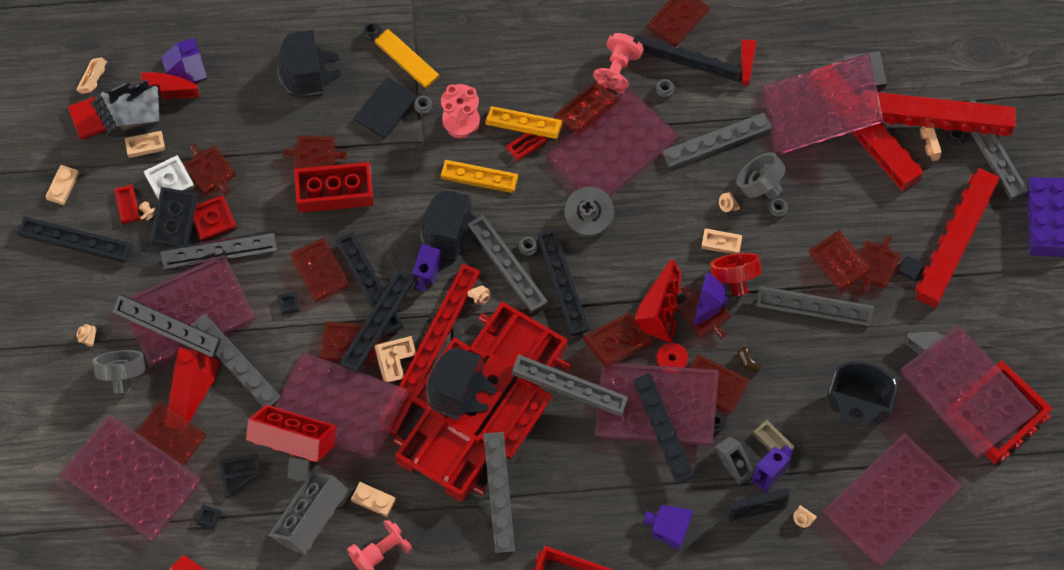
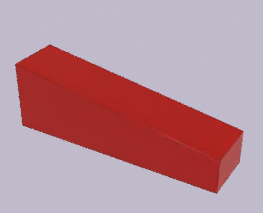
[741,40,757,86]

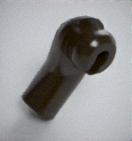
[738,347,762,372]

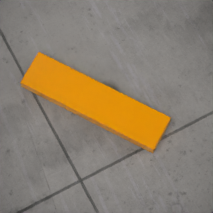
[375,29,439,89]
[485,106,562,139]
[441,160,518,193]

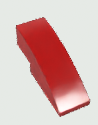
[141,72,200,100]

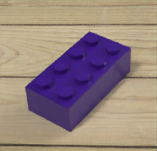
[1027,177,1064,257]

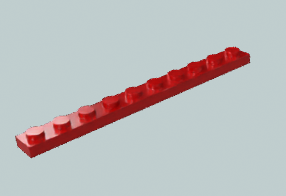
[378,264,480,436]

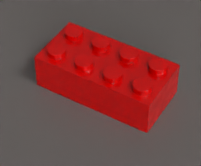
[294,162,374,213]
[246,405,337,462]

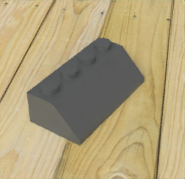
[268,472,348,554]

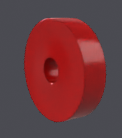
[657,343,688,375]

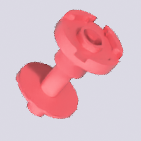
[593,33,644,93]
[441,84,480,138]
[347,520,412,570]

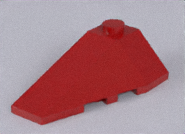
[635,260,682,343]
[165,347,220,431]

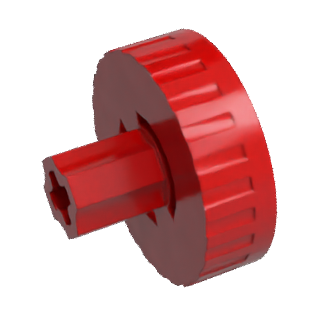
[710,253,762,296]

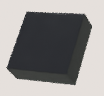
[898,255,924,281]
[278,292,300,315]
[195,505,222,530]

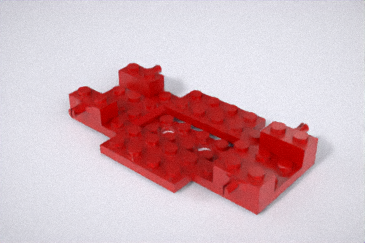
[393,302,571,503]

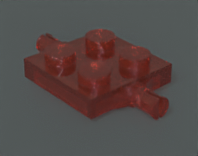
[283,135,347,169]
[184,144,236,196]
[851,235,901,293]
[677,285,731,339]

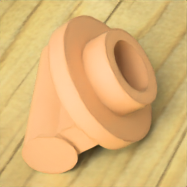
[719,192,740,212]
[139,201,157,221]
[468,286,490,305]
[76,324,97,347]
[793,505,817,528]

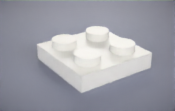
[144,155,195,199]

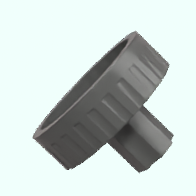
[736,152,786,199]
[564,187,615,238]
[93,350,145,394]

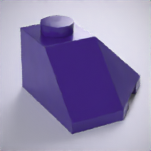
[161,38,207,83]
[694,273,728,325]

